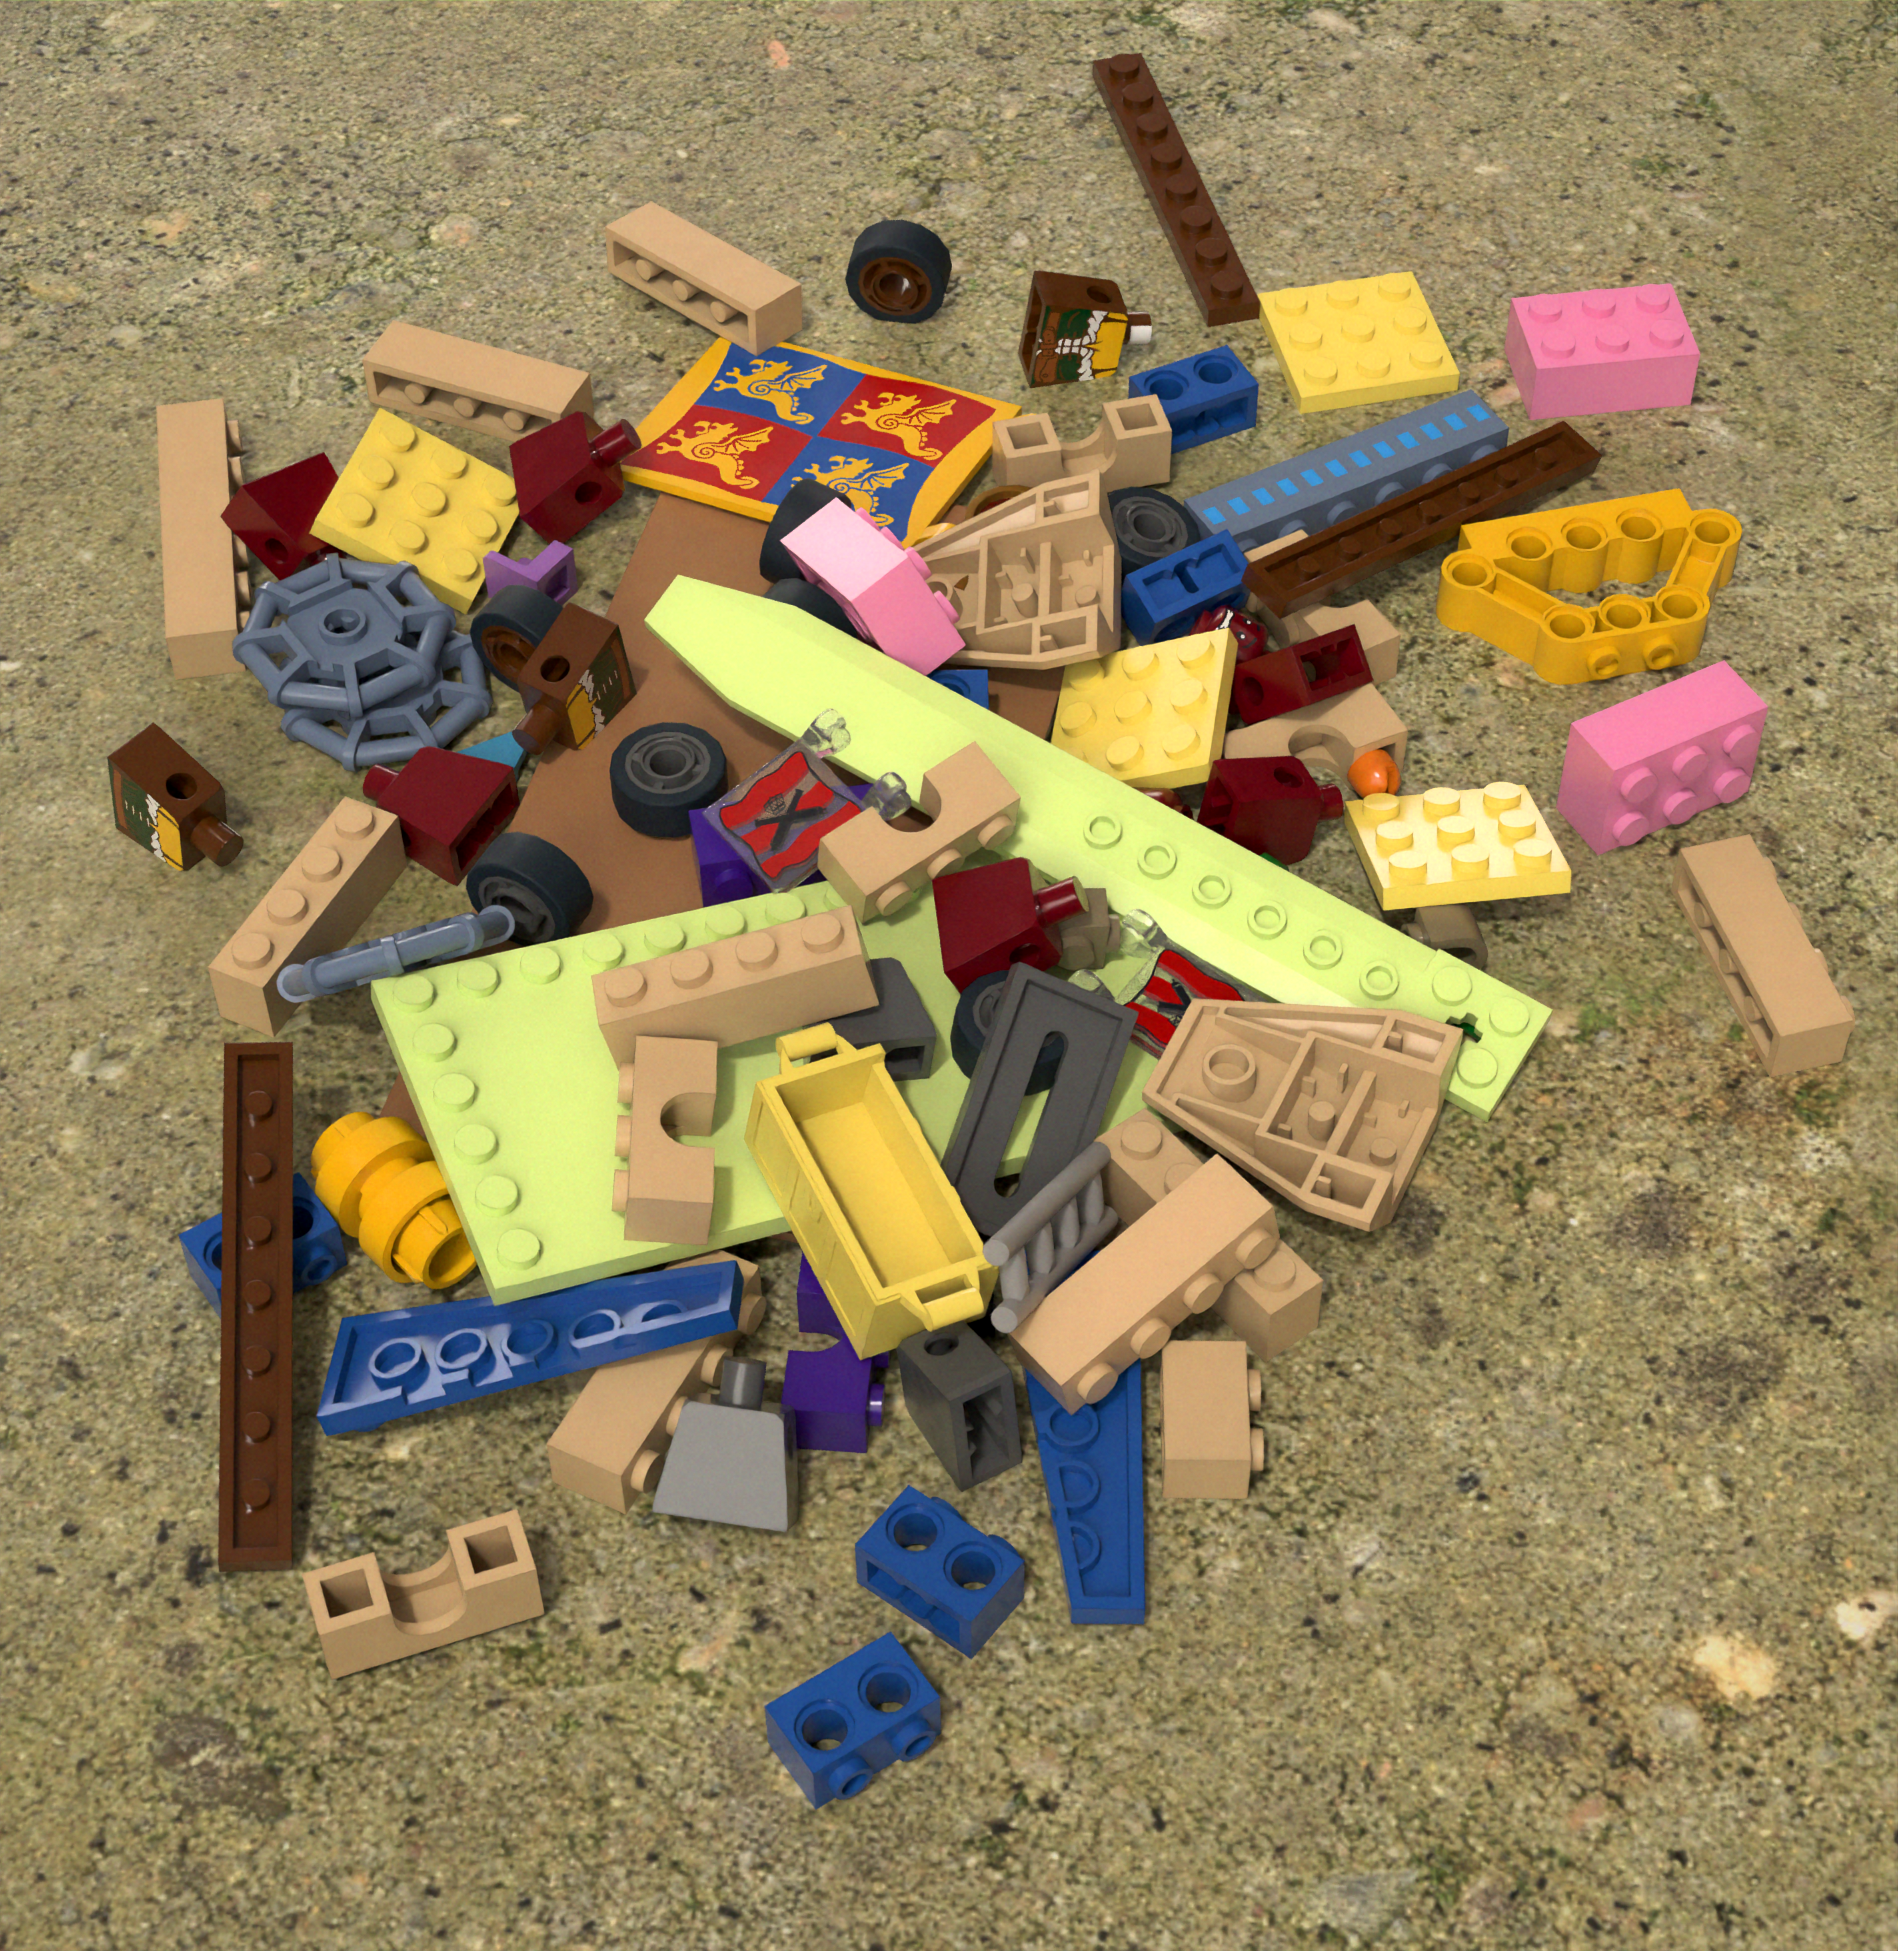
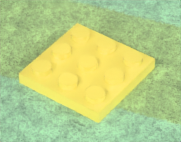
[1257,271,1460,414]
[310,408,519,614]
[1051,628,1238,789]
[1344,782,1571,911]

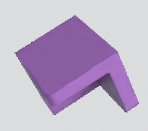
[483,540,578,606]

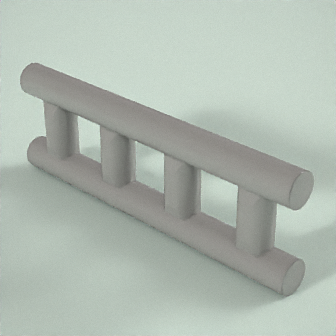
[983,1142,1118,1333]

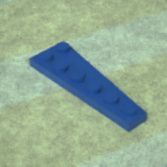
[1021,1250,1145,1625]
[316,1260,744,1436]

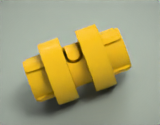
[310,1112,477,1289]

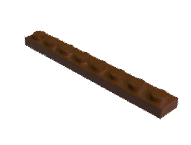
[1092,53,1260,327]
[1241,421,1602,619]
[218,1042,293,1572]

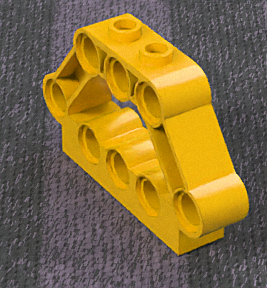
[1435,488,1742,685]

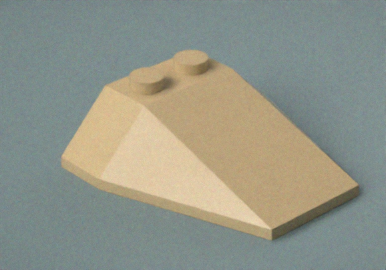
[912,470,1121,670]
[1142,998,1463,1232]

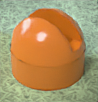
[1347,749,1402,799]

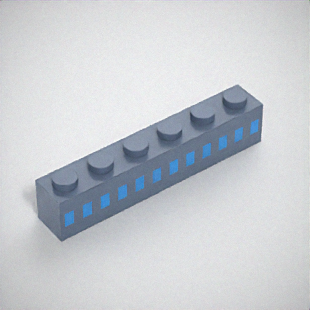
[1184,389,1509,555]

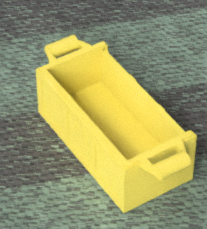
[744,1022,999,1360]

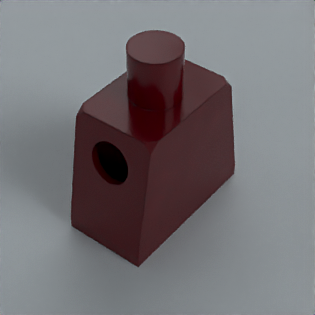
[509,411,642,544]
[220,452,354,584]
[1228,624,1374,725]
[363,746,520,886]
[1197,756,1344,866]
[932,857,1089,994]

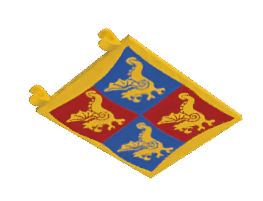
[620,336,1036,549]

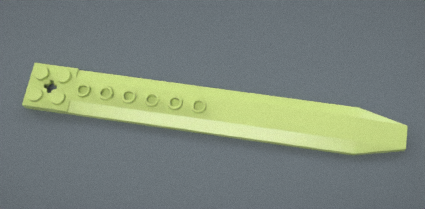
[644,575,1553,1122]

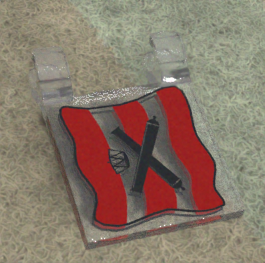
[702,709,912,894]
[1068,909,1271,1060]

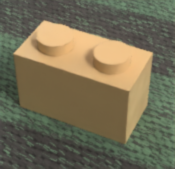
[1159,1340,1264,1499]

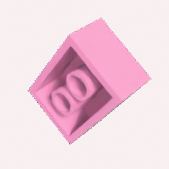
[1504,283,1700,420]
[780,497,966,676]
[1556,660,1768,855]

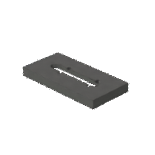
[940,962,1139,1250]

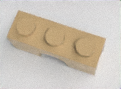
[993,394,1172,501]
[1244,529,1401,692]
[1221,683,1408,791]
[817,741,1021,924]
[612,1035,718,1245]
[302,1509,545,1680]

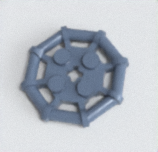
[232,552,456,718]
[279,605,493,772]
[277,905,515,1003]

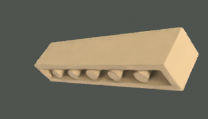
[156,398,253,680]

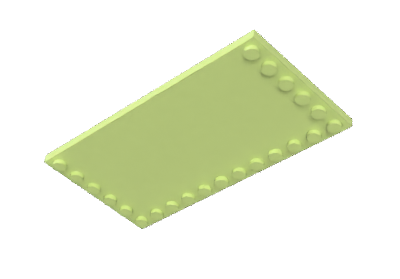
[371,847,1192,1306]

